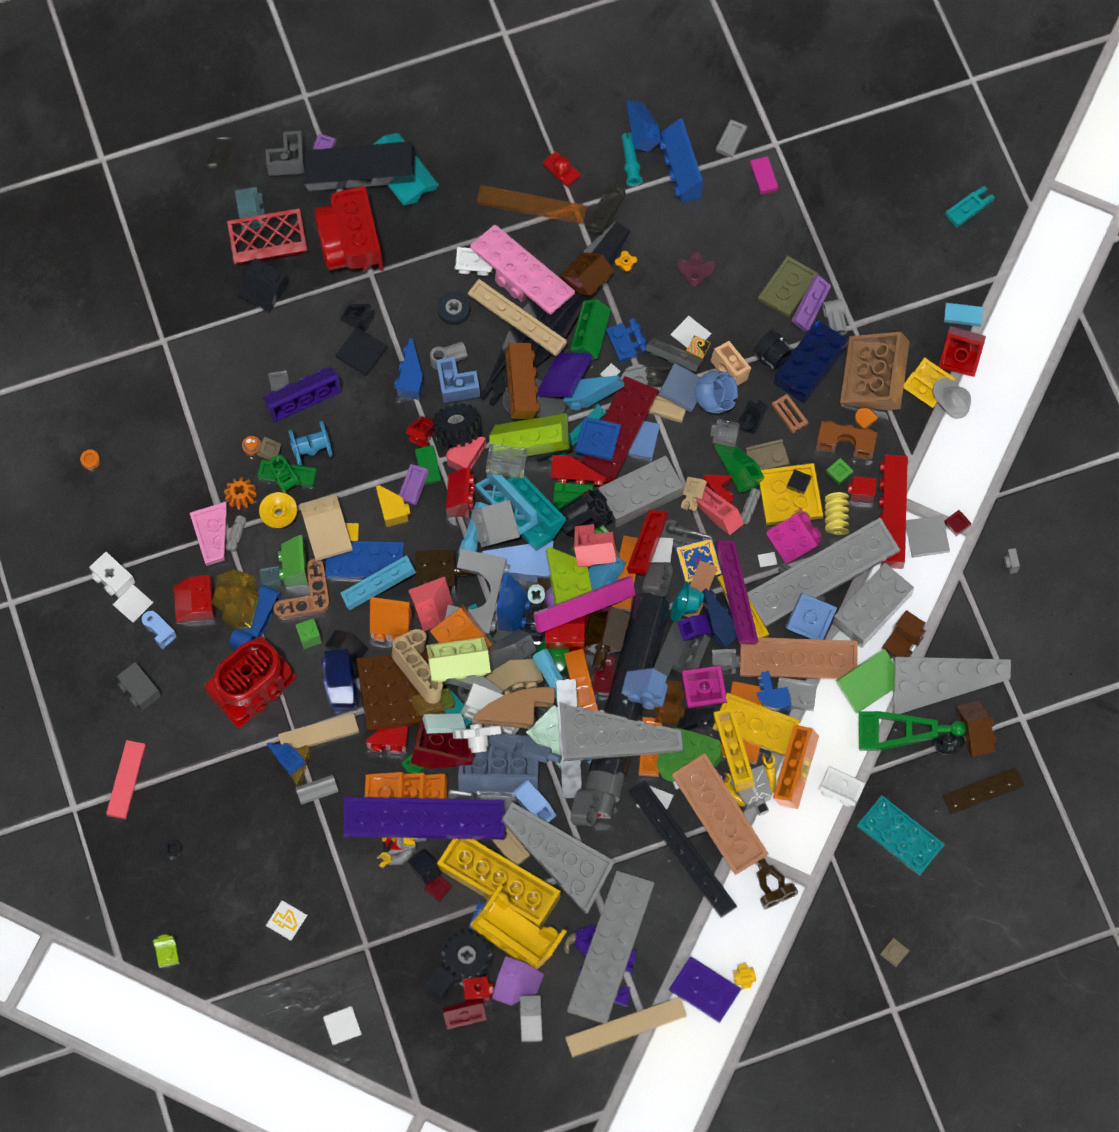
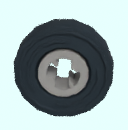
[437,292,471,325]

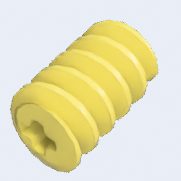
[825,492,849,535]

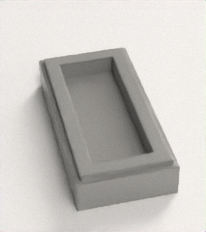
[716,120,747,158]

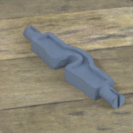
[487,732,562,763]

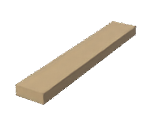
[468,279,568,357]
[565,997,687,1058]

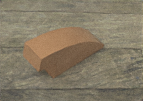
[471,687,555,729]

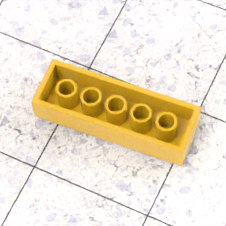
[437,839,561,929]

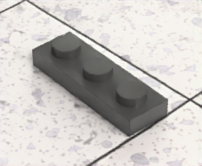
[645,338,704,372]

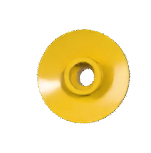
[259,492,297,528]

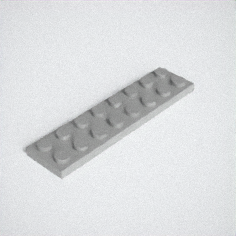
[747,518,900,627]
[568,871,655,1024]

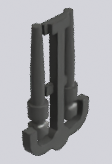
[660,520,713,549]

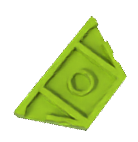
[545,547,592,605]

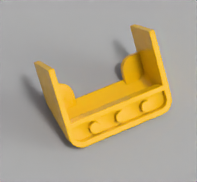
[470,884,567,970]

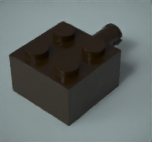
[415,549,474,594]
[585,607,630,670]

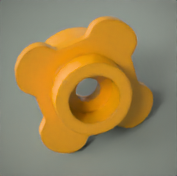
[615,251,637,271]

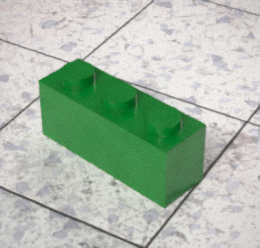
[570,299,611,360]

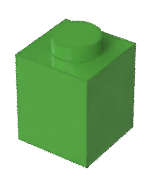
[296,618,322,649]

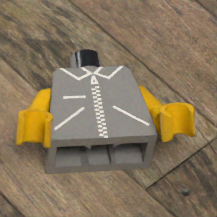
[723,754,777,816]

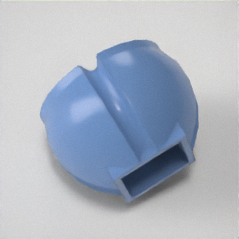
[693,370,738,414]

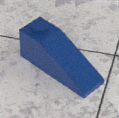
[626,100,661,152]

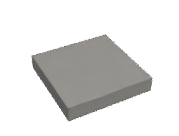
[906,515,950,558]

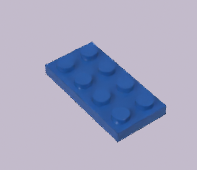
[325,541,404,580]

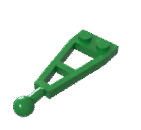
[859,711,966,751]

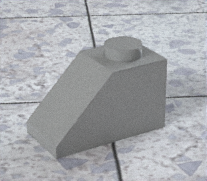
[520,996,542,1042]

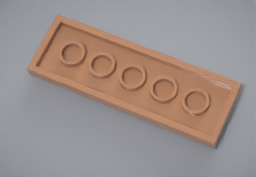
[740,638,858,680]
[671,753,769,876]

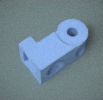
[142,611,177,650]

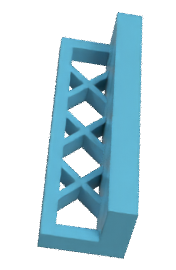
[475,465,538,535]

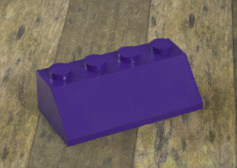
[263,367,342,423]

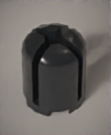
[559,489,613,540]

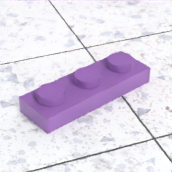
[792,275,831,332]

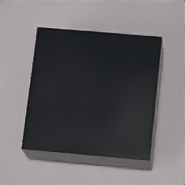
[786,469,812,495]

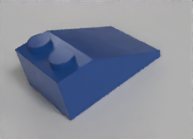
[497,572,531,632]

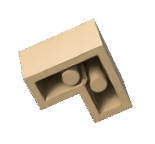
[484,659,543,695]

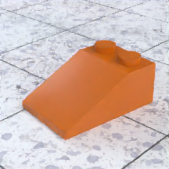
[370,597,413,642]
[430,605,493,648]

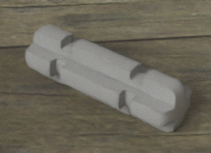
[740,488,761,524]
[226,516,246,552]

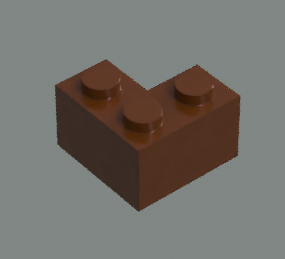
[882,610,926,661]
[957,700,997,757]

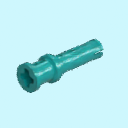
[621,133,643,186]

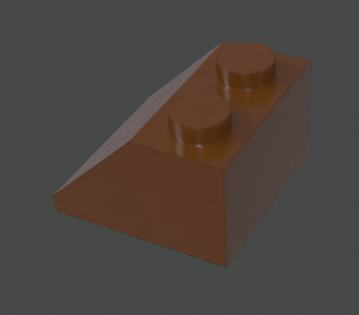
[558,252,614,295]

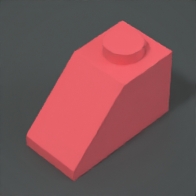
[446,437,486,471]

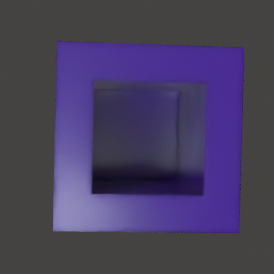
[678,615,712,641]

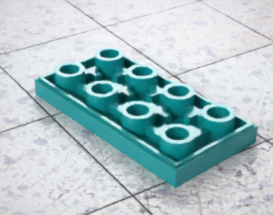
[857,795,945,876]

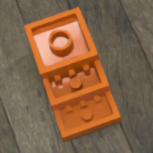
[365,772,448,799]

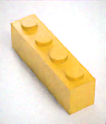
[713,707,755,792]

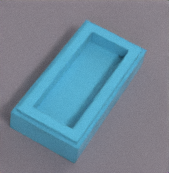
[944,303,983,327]

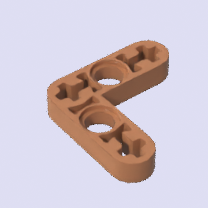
[274,559,330,620]

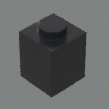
[407,849,442,886]

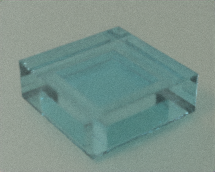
[260,566,282,588]

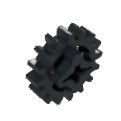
[526,604,545,646]

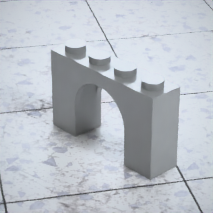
[445,549,510,636]

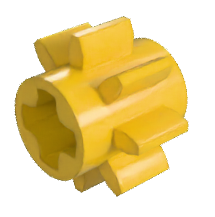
[733,963,756,990]

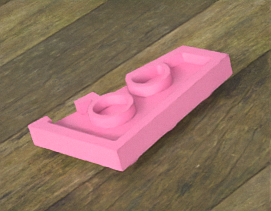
[190,502,227,566]

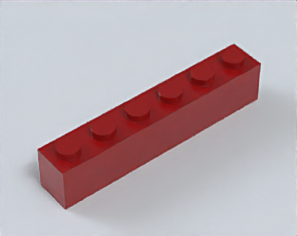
[878,455,908,569]

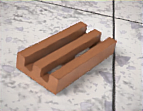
[771,394,809,434]

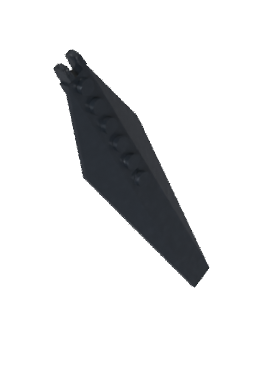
[479,221,630,406]

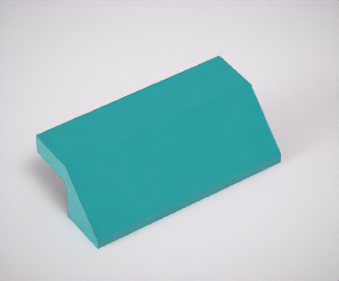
[374,133,439,205]
[494,471,566,551]

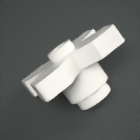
[453,724,502,753]

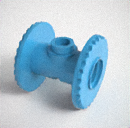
[288,421,332,466]

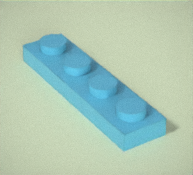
[341,555,416,610]

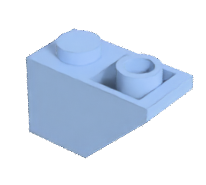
[512,780,556,823]

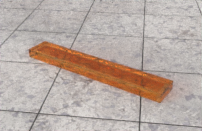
[477,185,587,224]

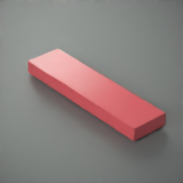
[106,740,146,820]

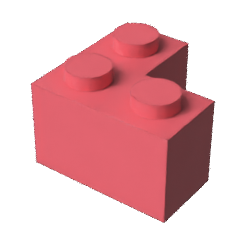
[574,524,616,567]

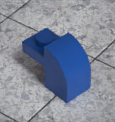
[757,671,792,713]

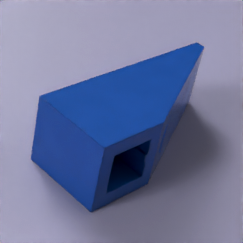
[394,338,424,400]

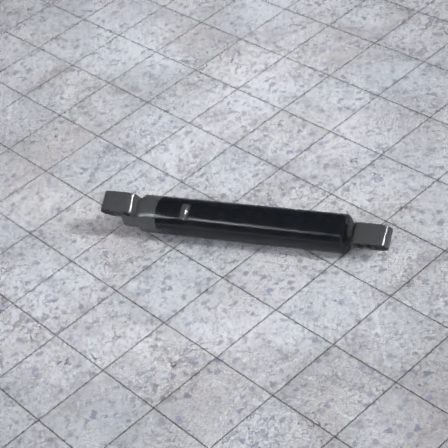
[570,562,673,826]

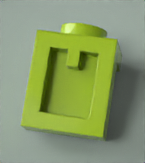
[153,934,179,968]

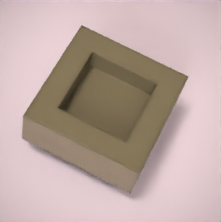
[257,437,281,461]
[880,938,909,967]

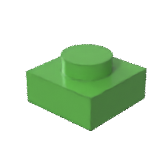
[826,458,853,485]

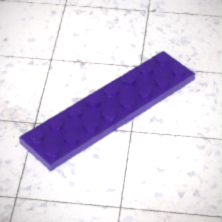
[343,797,505,840]

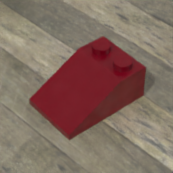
[410,720,474,769]

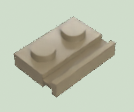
[745,439,790,470]

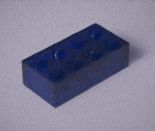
[774,320,848,404]
[321,648,358,713]

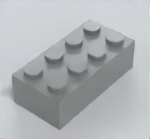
[598,456,684,527]
[833,563,914,648]

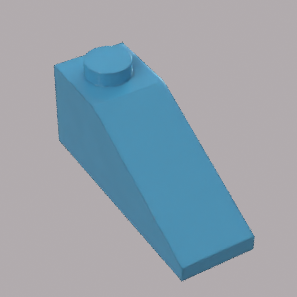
[564,375,624,410]

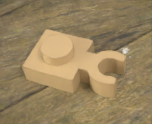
[681,477,707,512]

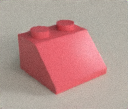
[408,577,454,631]

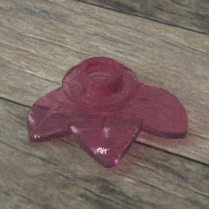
[678,252,715,285]

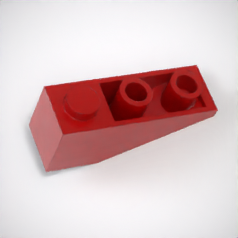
[551,455,611,485]

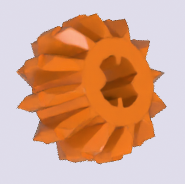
[224,477,257,510]

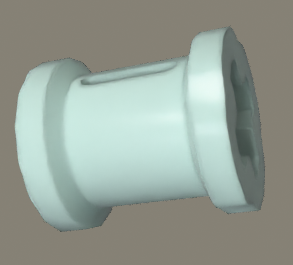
[528,584,545,604]

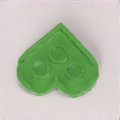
[656,727,723,782]

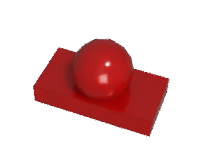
[543,151,581,188]

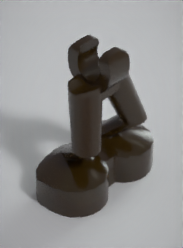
[756,859,798,910]

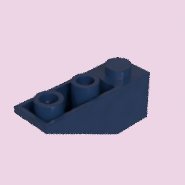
[702,588,737,650]

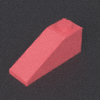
[696,486,744,535]

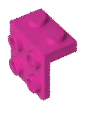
[767,508,822,563]

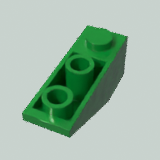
[714,442,765,493]

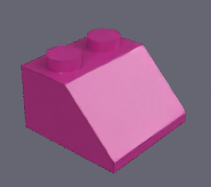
[682,666,727,708]

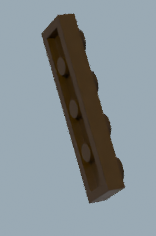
[943,767,1024,815]

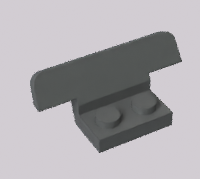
[653,618,710,679]

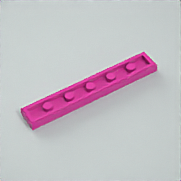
[533,576,636,633]

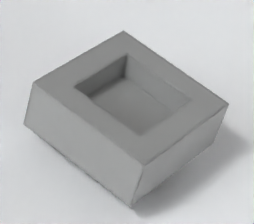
[1004,548,1020,574]

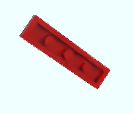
[627,510,668,574]

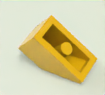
[376,485,411,527]

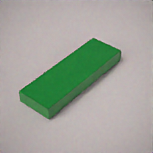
[257,460,317,488]

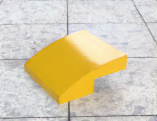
[903,358,956,408]

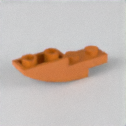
[564,649,598,712]

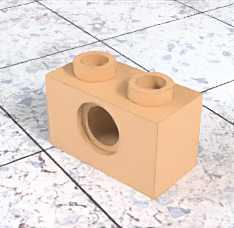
[711,341,751,385]

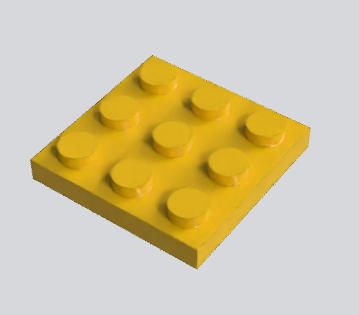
[759,463,823,526]

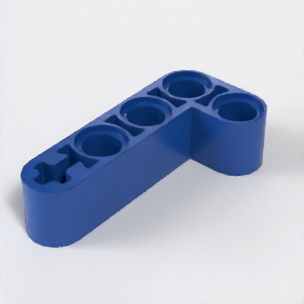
[229,585,281,652]

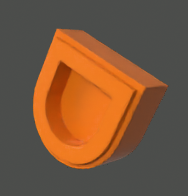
[855,408,878,430]

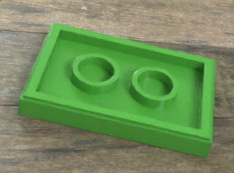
[836,649,894,714]

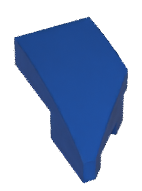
[267,742,306,775]

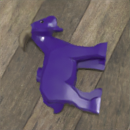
[564,925,636,1007]

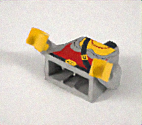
[377,838,427,868]

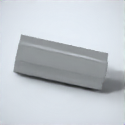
[296,775,339,805]

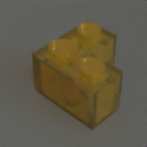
[212,583,260,629]

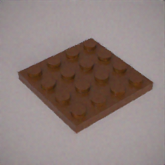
[356,652,444,731]

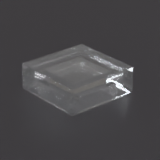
[269,370,289,392]

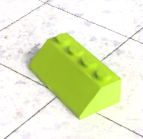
[489,413,569,461]

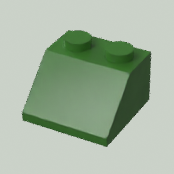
[278,535,308,587]

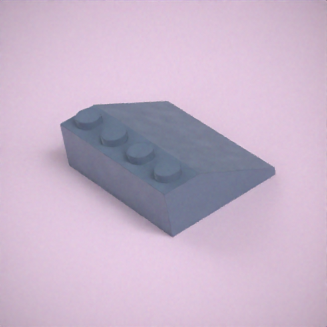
[458,735,539,794]

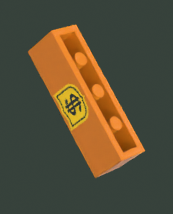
[773,725,819,809]

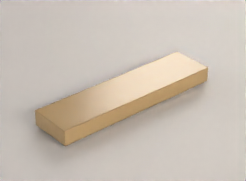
[278,713,359,751]

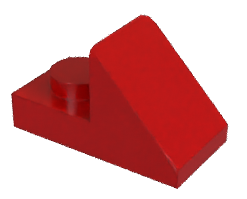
[406,416,434,447]
[702,475,734,505]

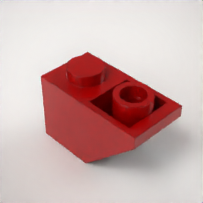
[366,726,409,754]

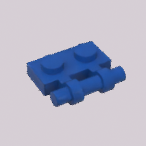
[606,318,648,363]

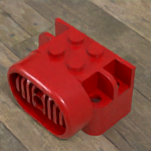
[314,186,383,271]
[205,636,297,729]

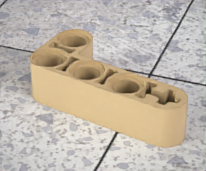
[392,629,443,704]

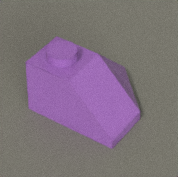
[492,956,544,1006]

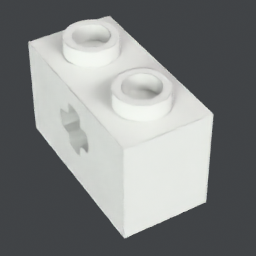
[89,552,135,598]

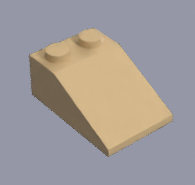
[299,494,353,561]

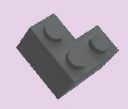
[266,131,305,176]

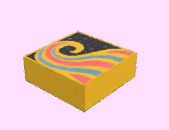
[686,335,711,359]

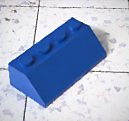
[659,118,703,203]

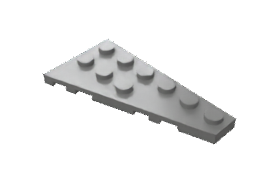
[893,657,1011,714]
[559,702,683,761]
[501,802,615,914]

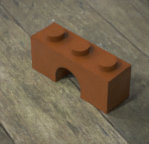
[816,421,877,460]

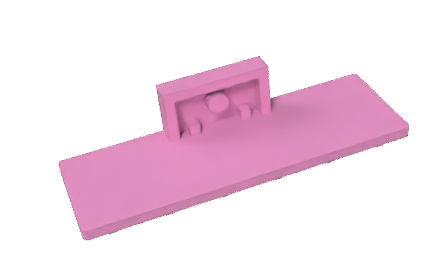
[470,225,575,315]

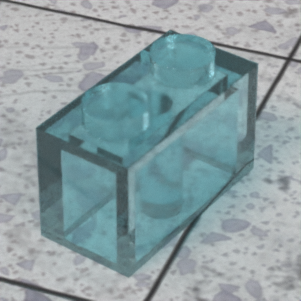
[235,187,266,231]

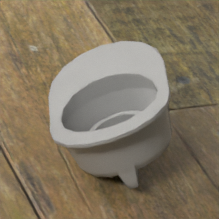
[933,378,971,419]

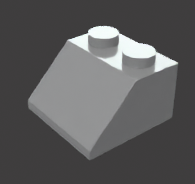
[472,500,520,548]

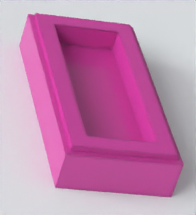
[750,156,778,194]

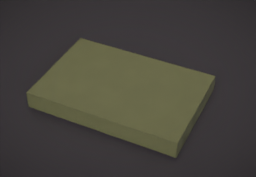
[758,256,819,318]

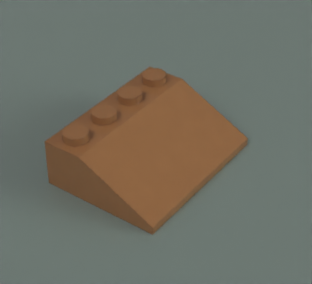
[840,332,910,410]

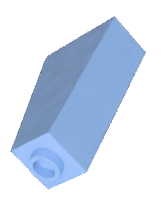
[482,541,554,582]

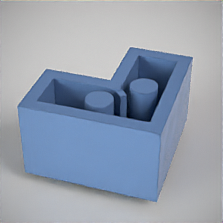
[436,357,480,403]
[621,668,668,710]

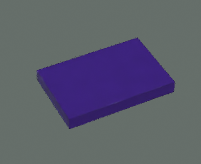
[537,353,592,397]
[669,956,742,1024]

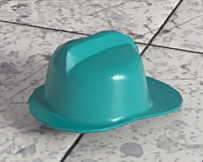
[671,581,705,622]

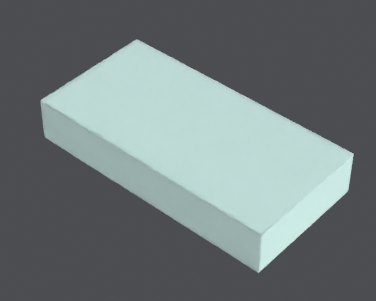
[423,714,466,733]

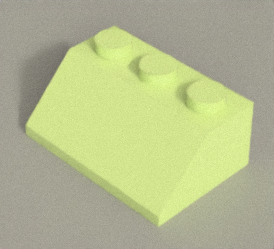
[426,637,491,682]

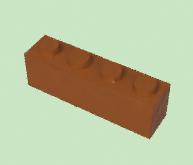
[505,343,539,419]

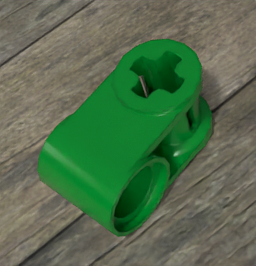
[269,455,300,494]

